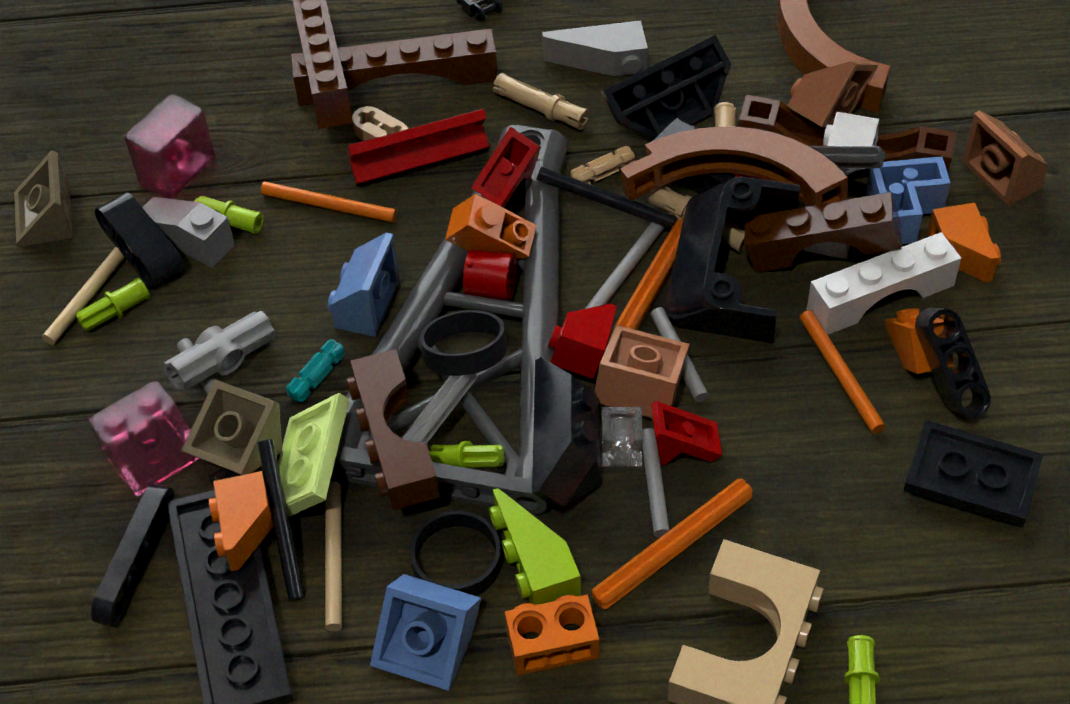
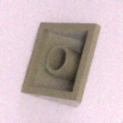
[14,150,73,246]
[181,379,282,475]

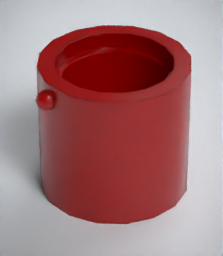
[463,249,517,301]

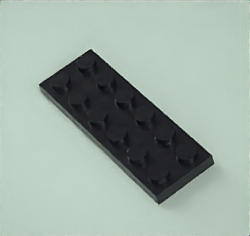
[167,490,293,704]

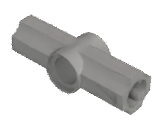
[164,311,275,391]

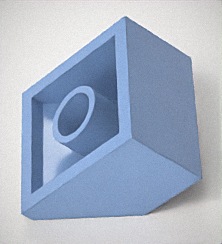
[327,233,400,337]
[370,574,481,691]

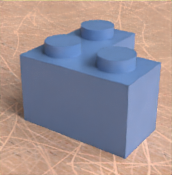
[866,157,951,244]

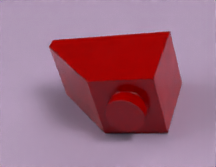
[548,304,617,379]

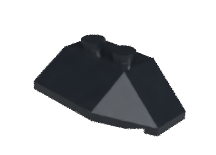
[601,35,731,140]
[532,357,602,510]

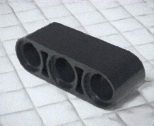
[94,192,185,288]
[915,308,991,417]

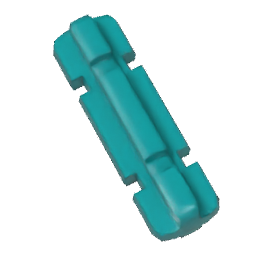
[286,339,345,403]

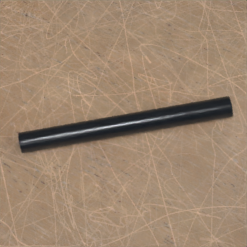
[536,166,676,229]
[257,439,305,601]

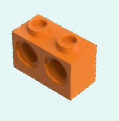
[505,594,599,676]

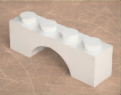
[804,112,879,259]
[807,232,961,335]

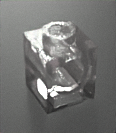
[602,407,643,467]

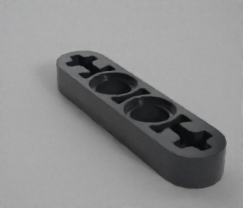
[91,484,175,627]

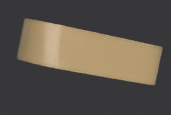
[352,106,408,141]

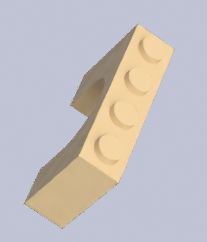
[667,539,824,704]

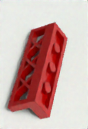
[346,109,490,185]

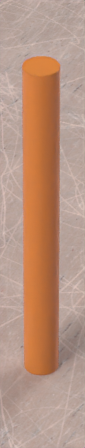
[260,181,397,223]
[799,310,886,434]

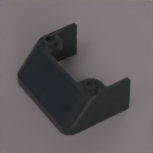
[665,177,801,344]

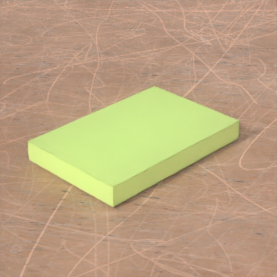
[278,393,350,516]

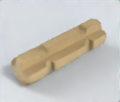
[570,146,635,184]

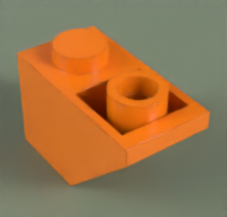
[445,194,536,259]
[927,202,1001,282]
[885,308,954,374]
[209,471,274,571]

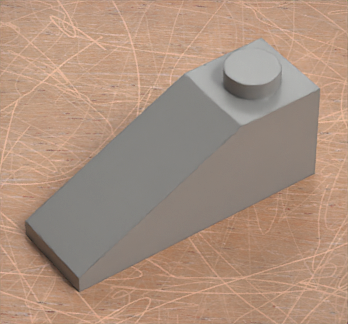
[542,20,648,76]
[142,197,235,268]

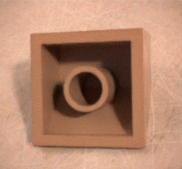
[787,61,879,127]
[962,110,1048,206]
[594,325,690,420]

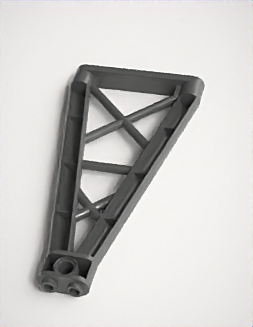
[331,125,569,514]

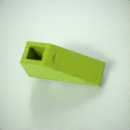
[489,488,581,605]

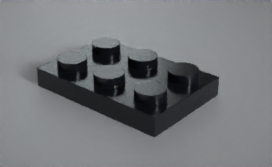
[903,420,1043,527]

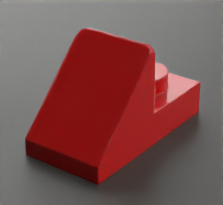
[471,127,541,208]
[651,401,722,466]

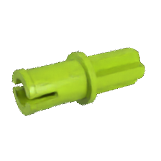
[194,196,264,234]
[76,278,150,331]
[429,441,505,469]
[844,635,879,704]

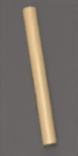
[42,247,125,345]
[325,482,342,631]

